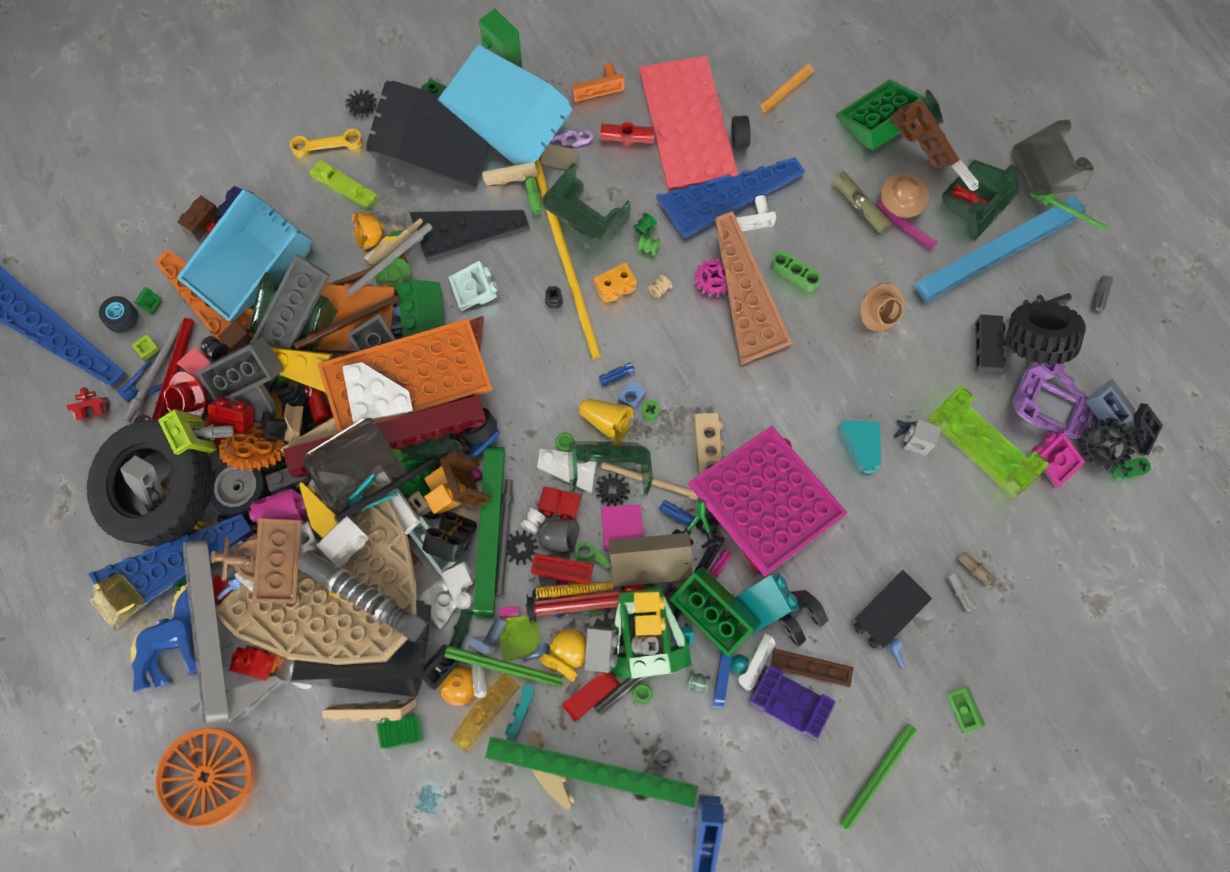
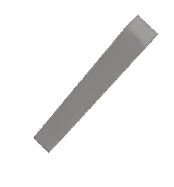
[183,540,228,724]

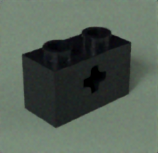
[422,644,461,690]

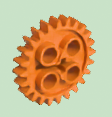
[219,426,286,471]

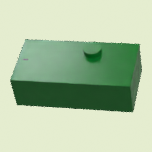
[479,9,523,69]

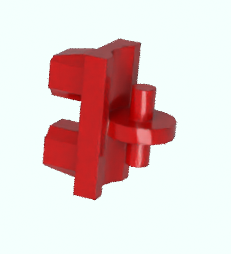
[66,387,109,420]

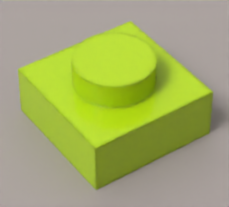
[131,334,160,361]

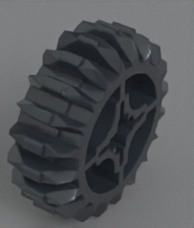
[1080,418,1136,470]

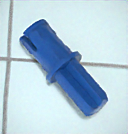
[659,500,695,526]

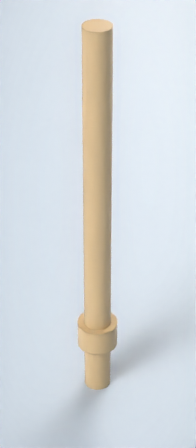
[601,461,699,501]

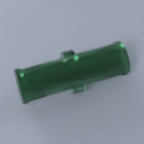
[448,609,473,649]

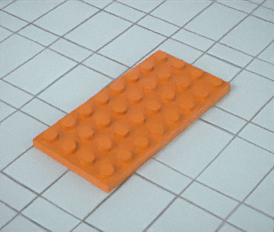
[317,319,492,433]

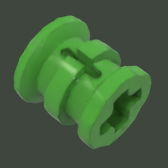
[638,235,660,256]
[641,400,660,423]

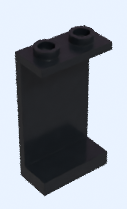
[851,570,933,651]

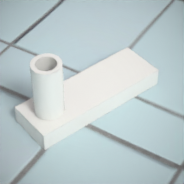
[736,195,776,231]

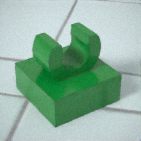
[134,287,162,314]

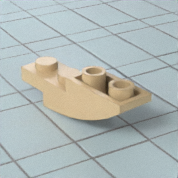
[527,730,574,810]

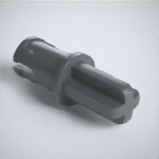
[1094,275,1113,311]

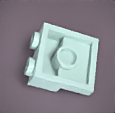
[449,261,498,311]

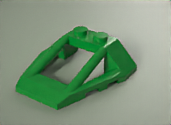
[611,588,691,678]

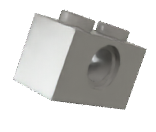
[903,420,941,456]

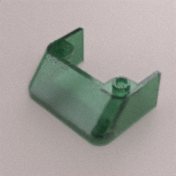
[568,441,653,496]

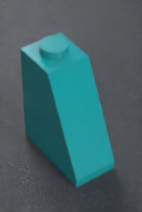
[838,420,881,473]

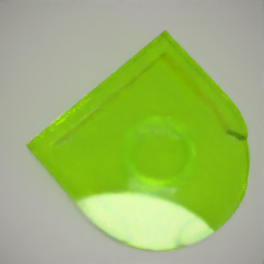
[499,617,540,661]

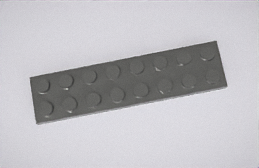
[251,254,331,393]

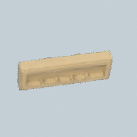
[482,163,539,186]

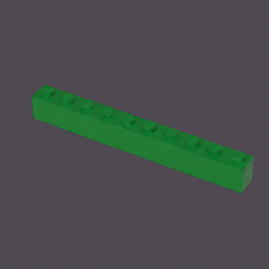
[485,736,699,808]

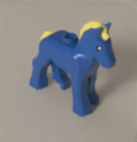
[130,584,197,693]

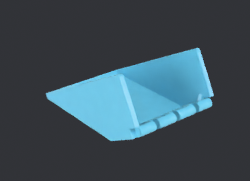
[438,45,572,166]
[177,189,313,323]

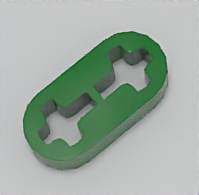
[1112,457,1151,481]

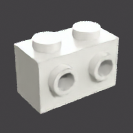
[316,516,369,567]

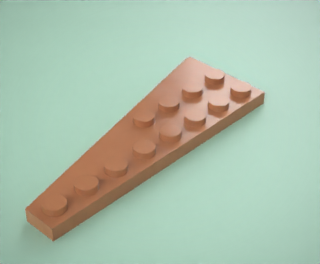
[715,211,793,365]

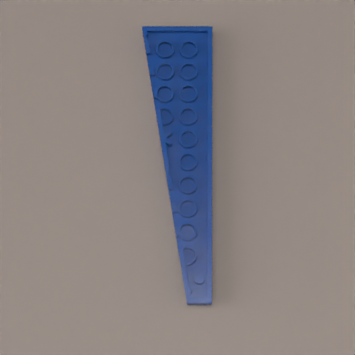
[0,266,127,388]

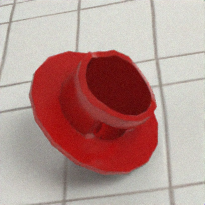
[163,372,208,418]

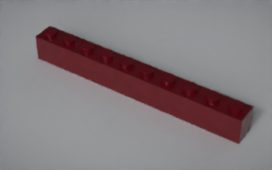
[283,395,486,478]

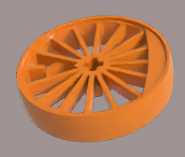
[155,728,256,827]

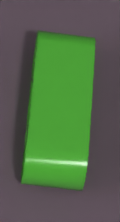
[770,251,821,292]

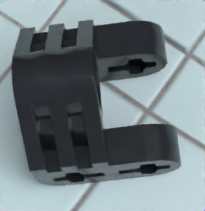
[778,590,829,647]

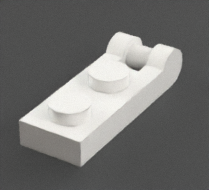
[739,634,776,692]

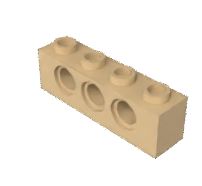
[694,413,725,475]

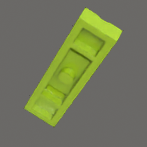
[309,159,378,211]

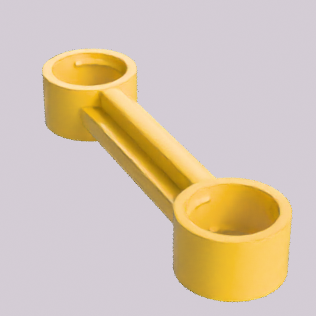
[290,129,363,157]

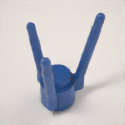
[117,360,163,402]

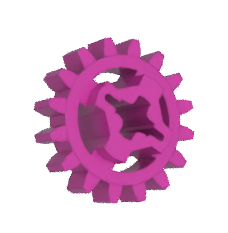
[694,258,727,298]

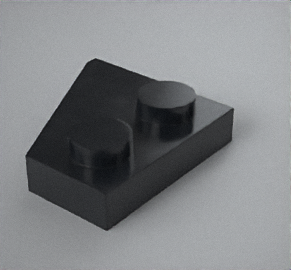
[1133,403,1163,456]

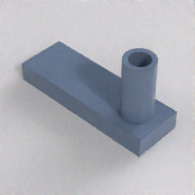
[468,617,508,655]

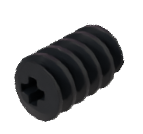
[274,379,311,420]

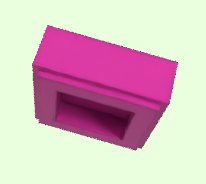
[499,606,521,619]

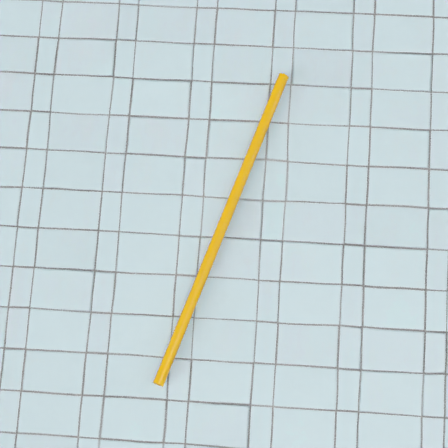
[535,158,601,359]

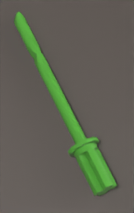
[1029,187,1108,231]

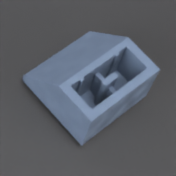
[1085,379,1135,431]

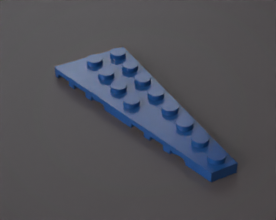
[656,157,805,239]
[88,514,254,623]

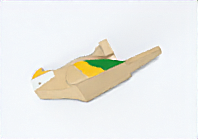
[364,218,423,266]

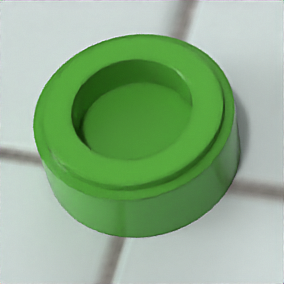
[555,432,575,452]

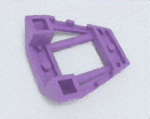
[1012,362,1094,440]

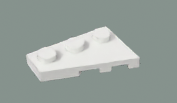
[537,449,597,495]
[416,562,475,630]

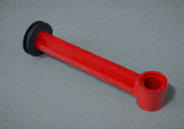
[526,585,645,624]

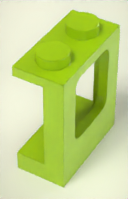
[158,409,217,455]

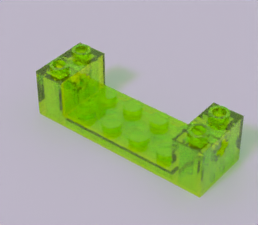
[928,385,1050,499]

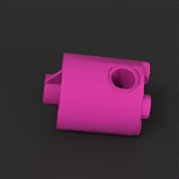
[249,488,308,525]

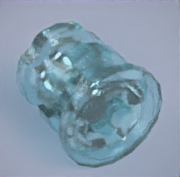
[415,788,441,815]

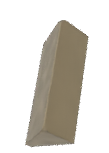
[541,144,579,172]

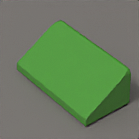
[947,686,985,733]

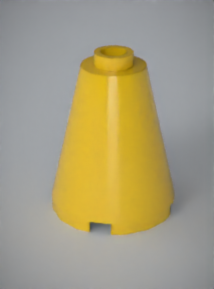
[579,398,634,442]

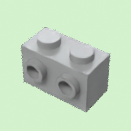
[584,626,619,673]

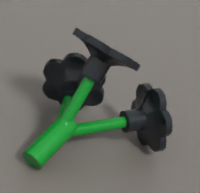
[672,499,725,548]

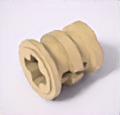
[648,274,673,299]

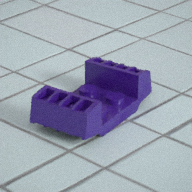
[748,666,836,741]

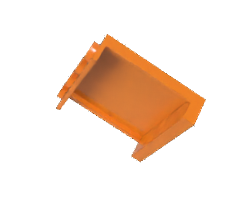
[314,283,397,356]

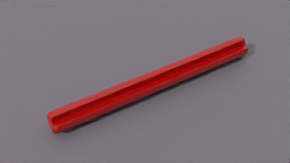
[152,318,194,422]

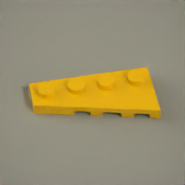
[270,347,333,392]

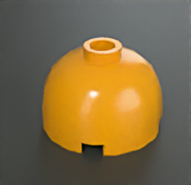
[352,212,385,250]
[438,664,476,706]

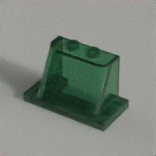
[942,159,1019,240]

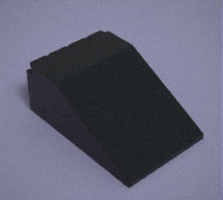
[366,80,489,188]
[291,600,432,697]

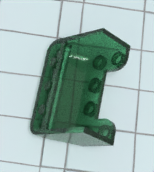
[543,163,631,242]

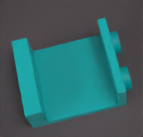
[735,573,799,633]

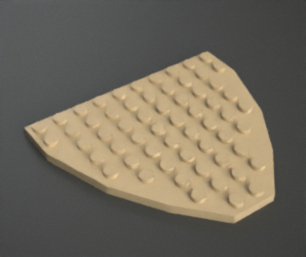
[215,466,416,664]

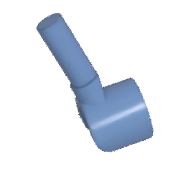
[217,574,241,600]
[888,639,905,668]
[522,643,550,662]

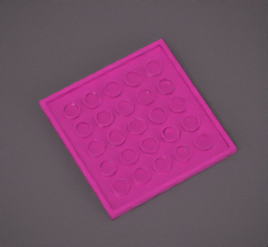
[688,426,848,577]

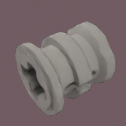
[631,636,659,655]

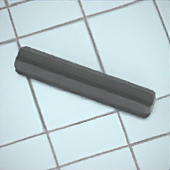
[594,677,645,715]

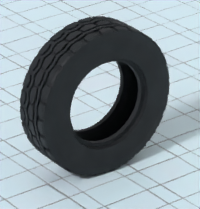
[86,420,213,546]

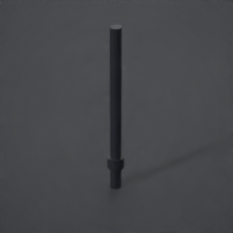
[334,457,437,524]

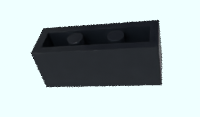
[975,314,1006,375]

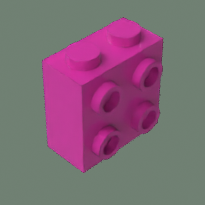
[601,504,643,552]

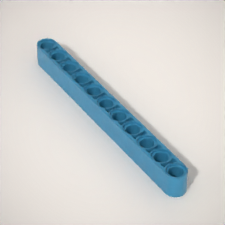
[914,196,1086,302]

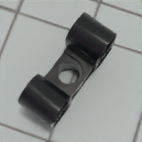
[422,511,477,562]

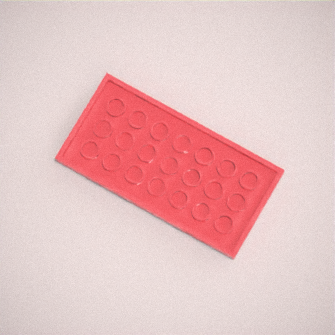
[639,56,738,191]

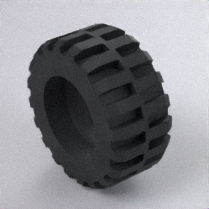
[1006,301,1086,365]

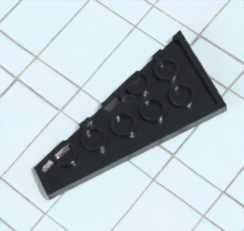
[409,210,530,262]

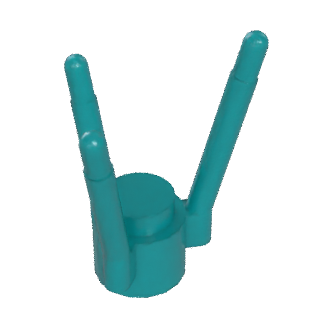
[345,473,398,513]

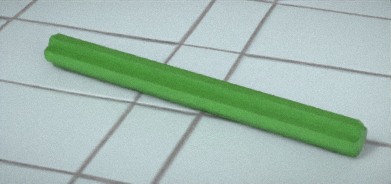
[444,646,563,687]
[839,724,917,831]

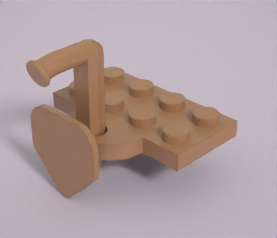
[210,518,301,604]

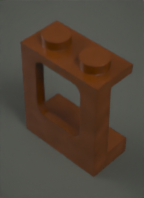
[440,450,492,508]

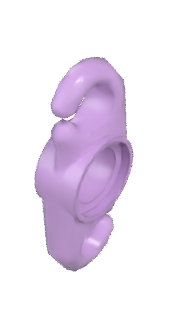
[549,129,593,149]

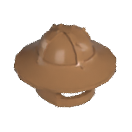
[880,174,929,218]
[860,283,904,331]

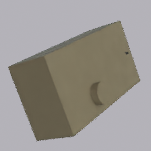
[609,533,692,587]

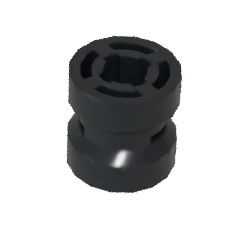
[200,336,228,361]

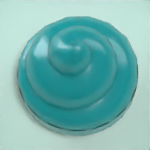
[730,654,749,675]

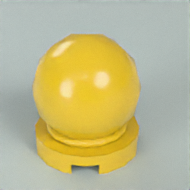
[539,629,587,682]

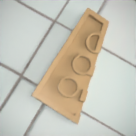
[322,698,417,721]

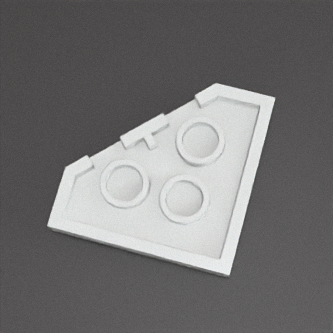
[342,363,413,424]

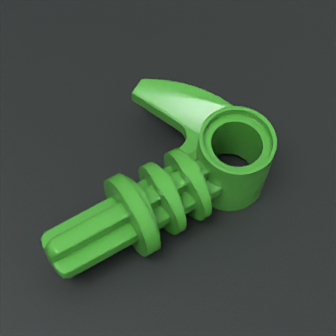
[567,541,610,596]

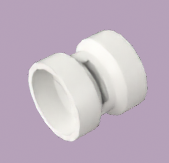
[520,508,546,535]

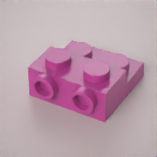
[1029,432,1085,487]

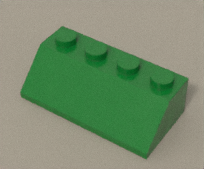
[397,279,445,338]
[670,566,761,657]

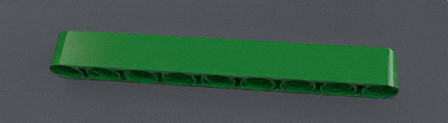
[473,446,505,618]

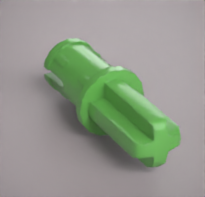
[525,177,543,214]

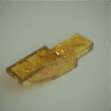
[451,673,520,753]

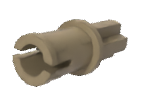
[958,551,995,586]

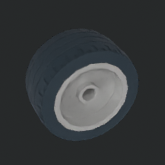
[210,463,272,519]

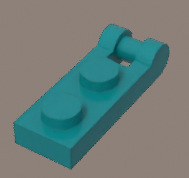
[505,684,535,742]

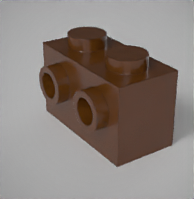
[177,195,221,241]

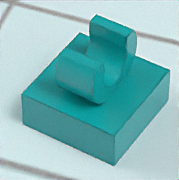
[672,623,693,646]

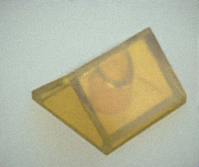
[89,573,146,631]

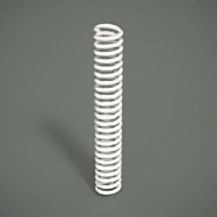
[951,157,979,190]

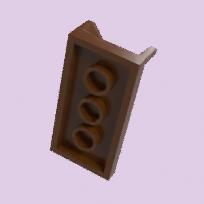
[890,99,960,169]

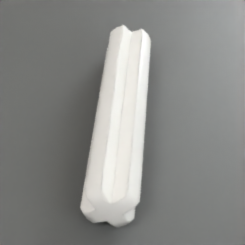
[469,645,487,698]

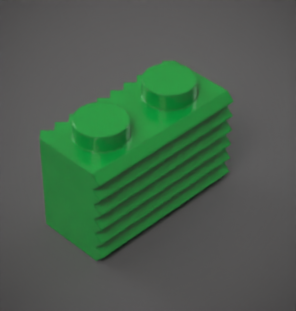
[377,713,424,750]

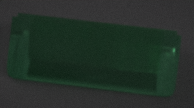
[925,89,944,124]

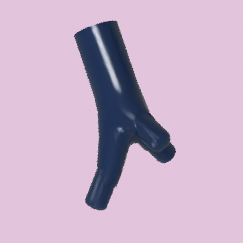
[894,420,917,438]

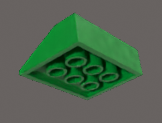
[836,79,926,150]

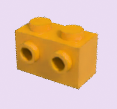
[593,262,637,303]

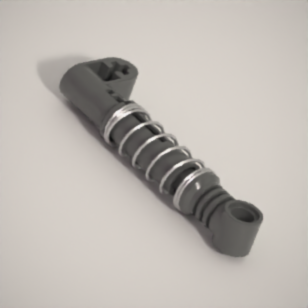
[297,550,427,643]

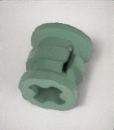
[687,670,711,694]

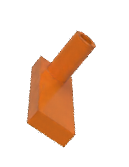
[571,62,624,102]

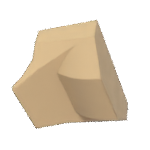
[284,404,303,444]

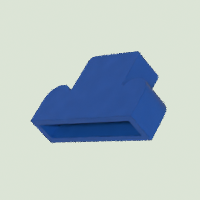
[693,794,724,872]

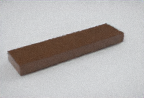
[770,648,854,688]

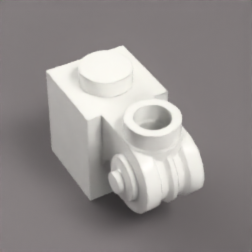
[440,563,473,609]

